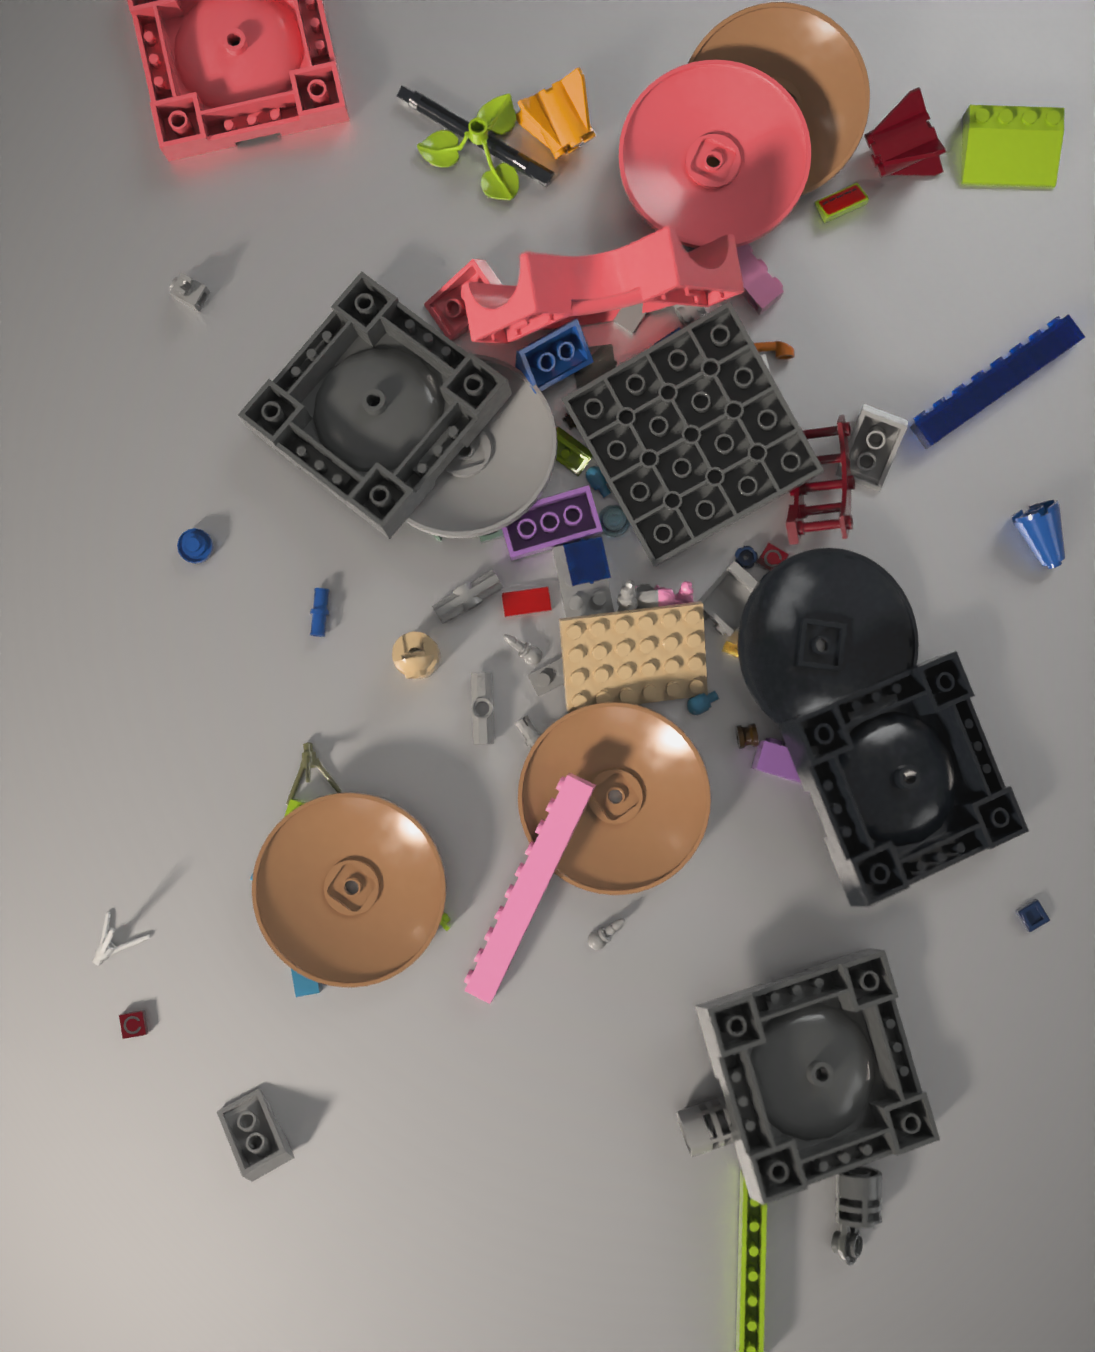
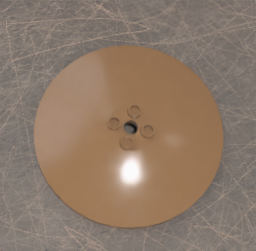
[688,2,870,196]
[518,702,711,895]
[252,792,446,987]

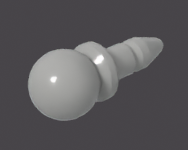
[503,634,542,665]
[588,918,625,950]

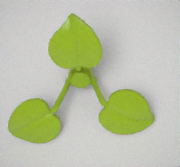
[417,93,519,200]

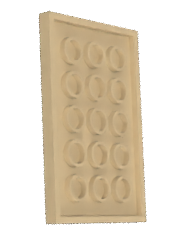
[559,601,708,713]

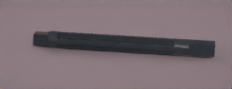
[397,85,554,187]

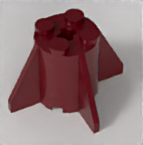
[864,87,946,178]

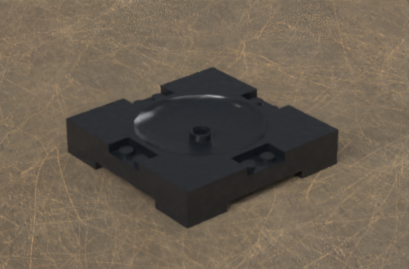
[778,651,1029,907]

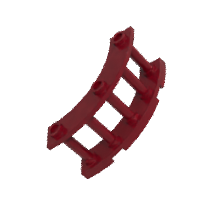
[786,414,855,545]

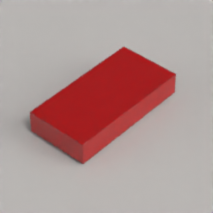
[502,587,552,617]

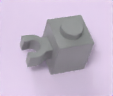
[170,273,211,312]

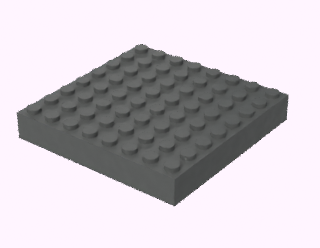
[562,301,824,567]

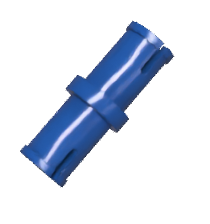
[310,588,330,637]

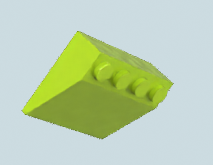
[961,105,1065,187]

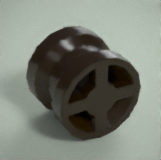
[735,723,759,749]

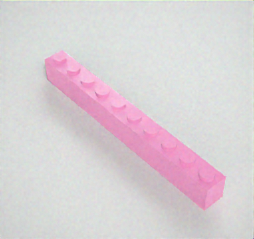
[464,773,596,1004]

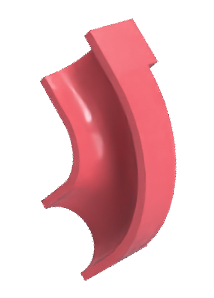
[462,226,744,344]

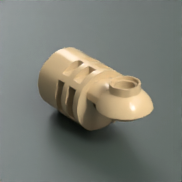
[392,632,441,679]

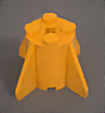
[516,67,596,159]

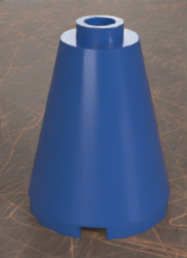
[1011,500,1065,569]

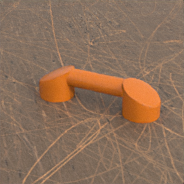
[754,341,795,360]

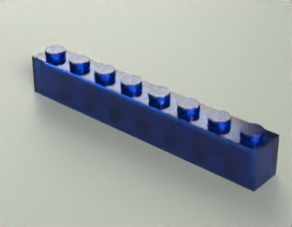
[910,314,1085,450]

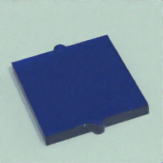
[563,536,611,586]

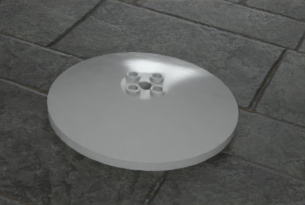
[405,354,558,538]

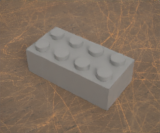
[552,538,614,618]

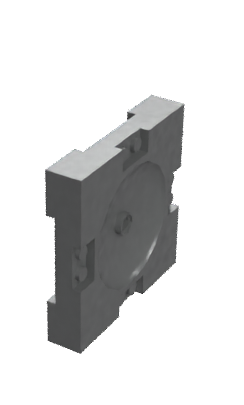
[238,271,512,539]
[695,948,940,1205]

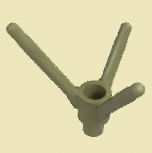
[286,743,341,805]

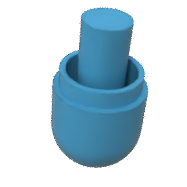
[585,466,611,498]
[687,691,719,715]

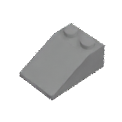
[836,404,908,492]
[217,1088,295,1182]

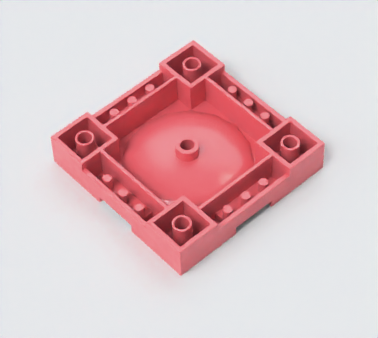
[127,0,350,161]

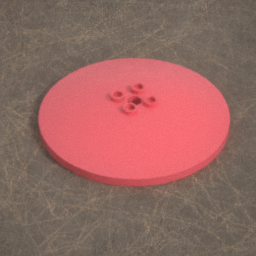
[619,60,811,248]

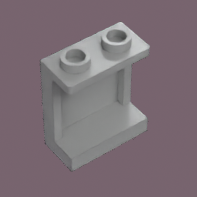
[698,561,758,637]

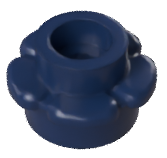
[735,546,758,569]

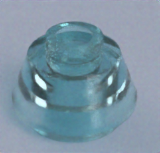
[599,505,630,537]

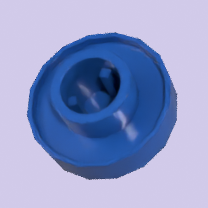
[177,528,214,564]

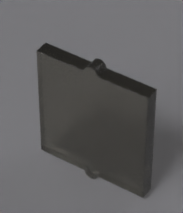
[575,344,617,388]

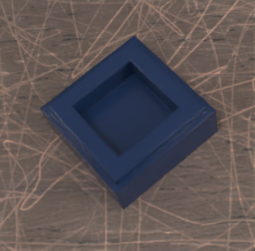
[1016,899,1050,932]

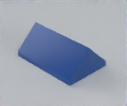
[515,318,594,394]

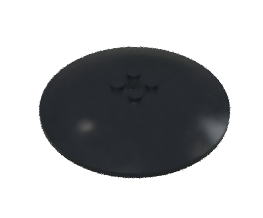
[738,548,919,724]

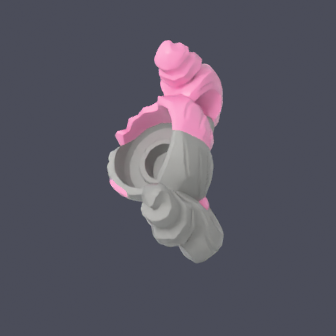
[617,579,694,611]

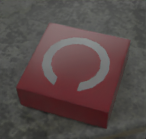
[756,543,789,571]
[119,1010,148,1039]

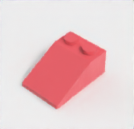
[424,259,502,341]

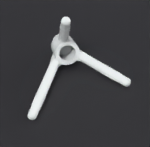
[92,912,150,966]

